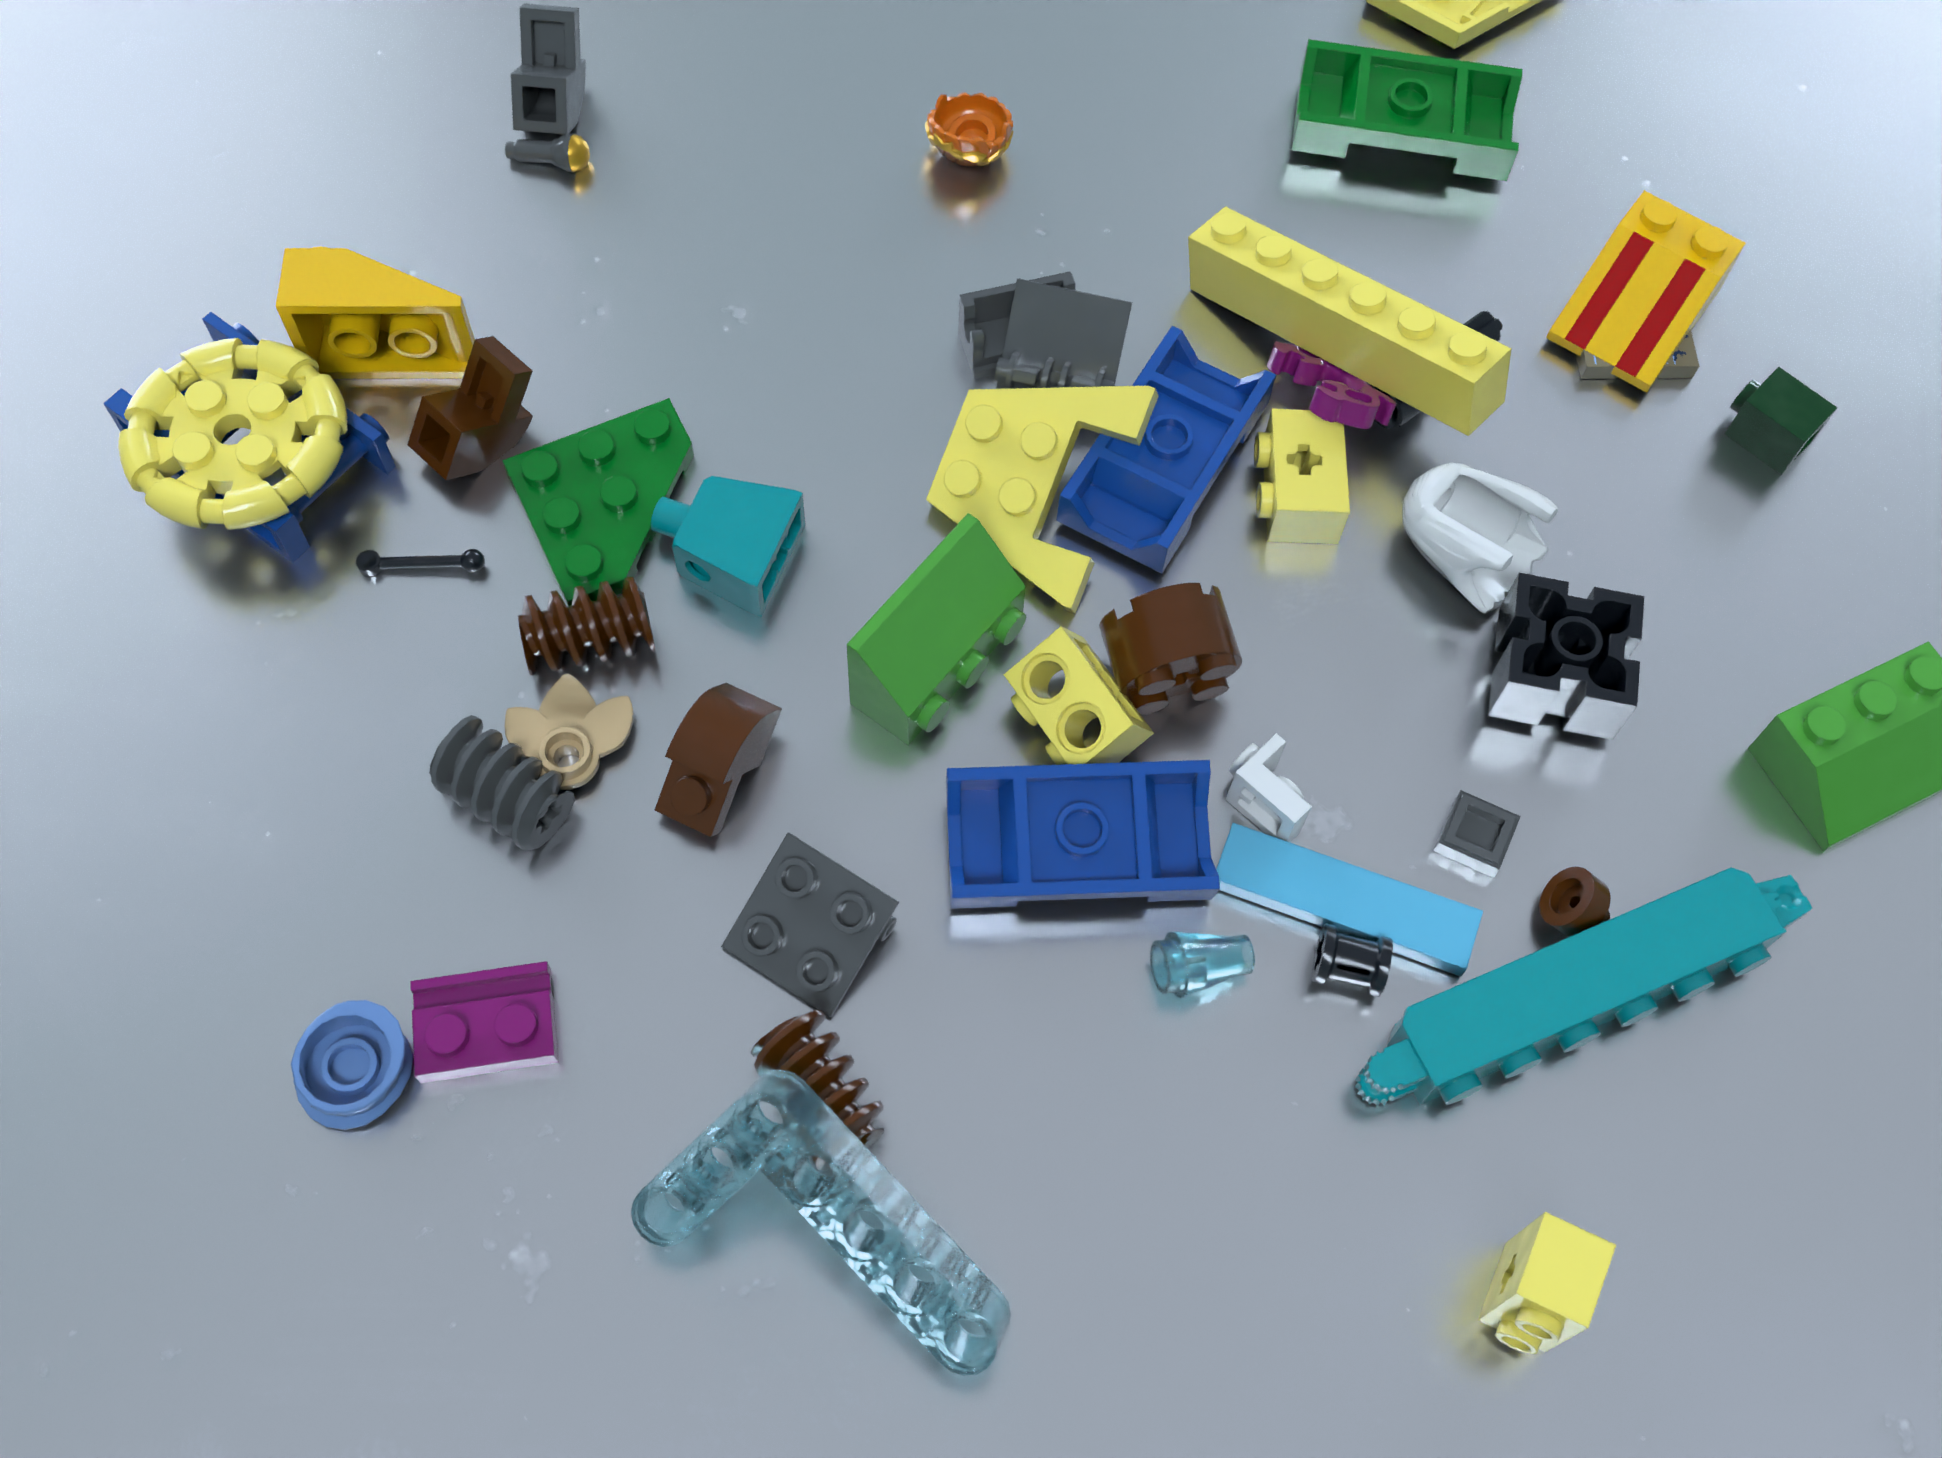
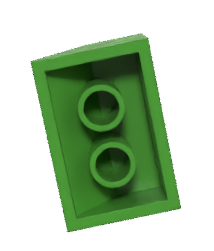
[846,513,1027,746]
[1748,641,1942,852]

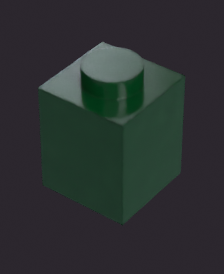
[1724,367,1838,475]

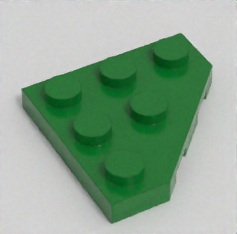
[502,398,694,606]

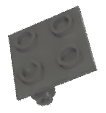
[995,278,1132,389]
[721,832,899,1017]

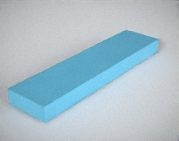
[1216,823,1483,977]

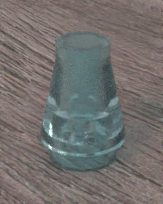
[1150,932,1255,998]

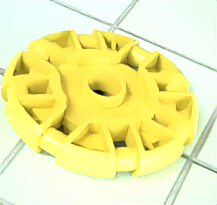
[118,338,347,530]

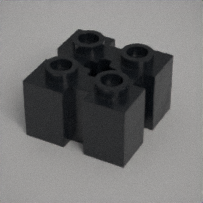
[1488,573,1645,740]

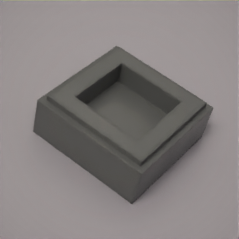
[1434,790,1521,878]

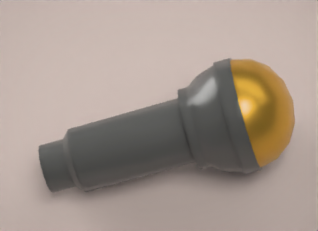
[505,133,590,173]

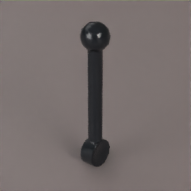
[356,549,485,577]

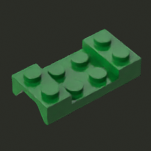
[1291,39,1523,181]

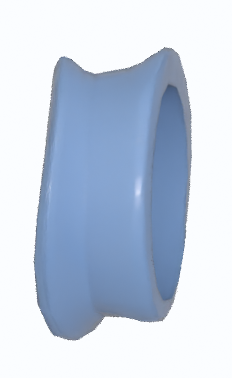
[291,1000,413,1130]

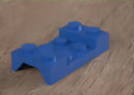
[1056,326,1276,574]
[946,760,1220,909]

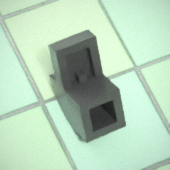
[511,3,586,134]

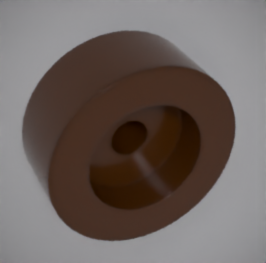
[1539,867,1611,937]

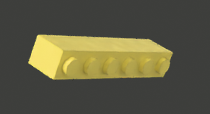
[1188,206,1512,436]

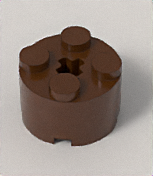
[1099,583,1242,715]

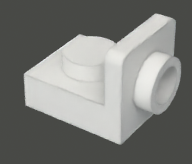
[1225,733,1312,842]

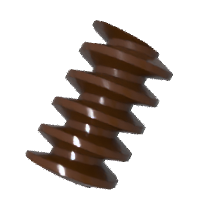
[518,577,656,676]
[750,1010,884,1171]

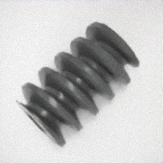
[429,715,575,851]

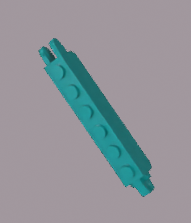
[1355,867,1812,1106]

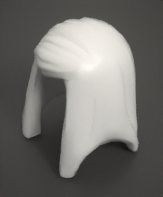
[1402,462,1558,614]

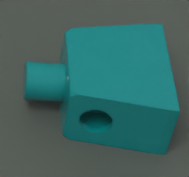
[651,476,806,618]

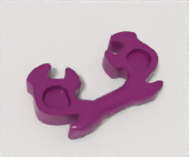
[1267,341,1396,429]

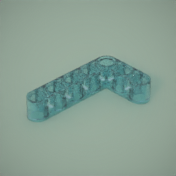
[631,1070,1011,1376]

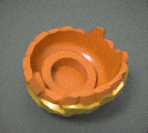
[925,92,1014,166]

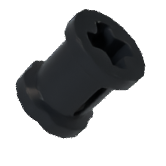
[1312,923,1393,997]

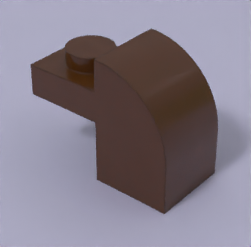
[407,336,533,480]
[654,683,782,837]

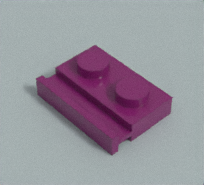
[410,961,559,1083]

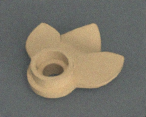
[504,673,634,790]

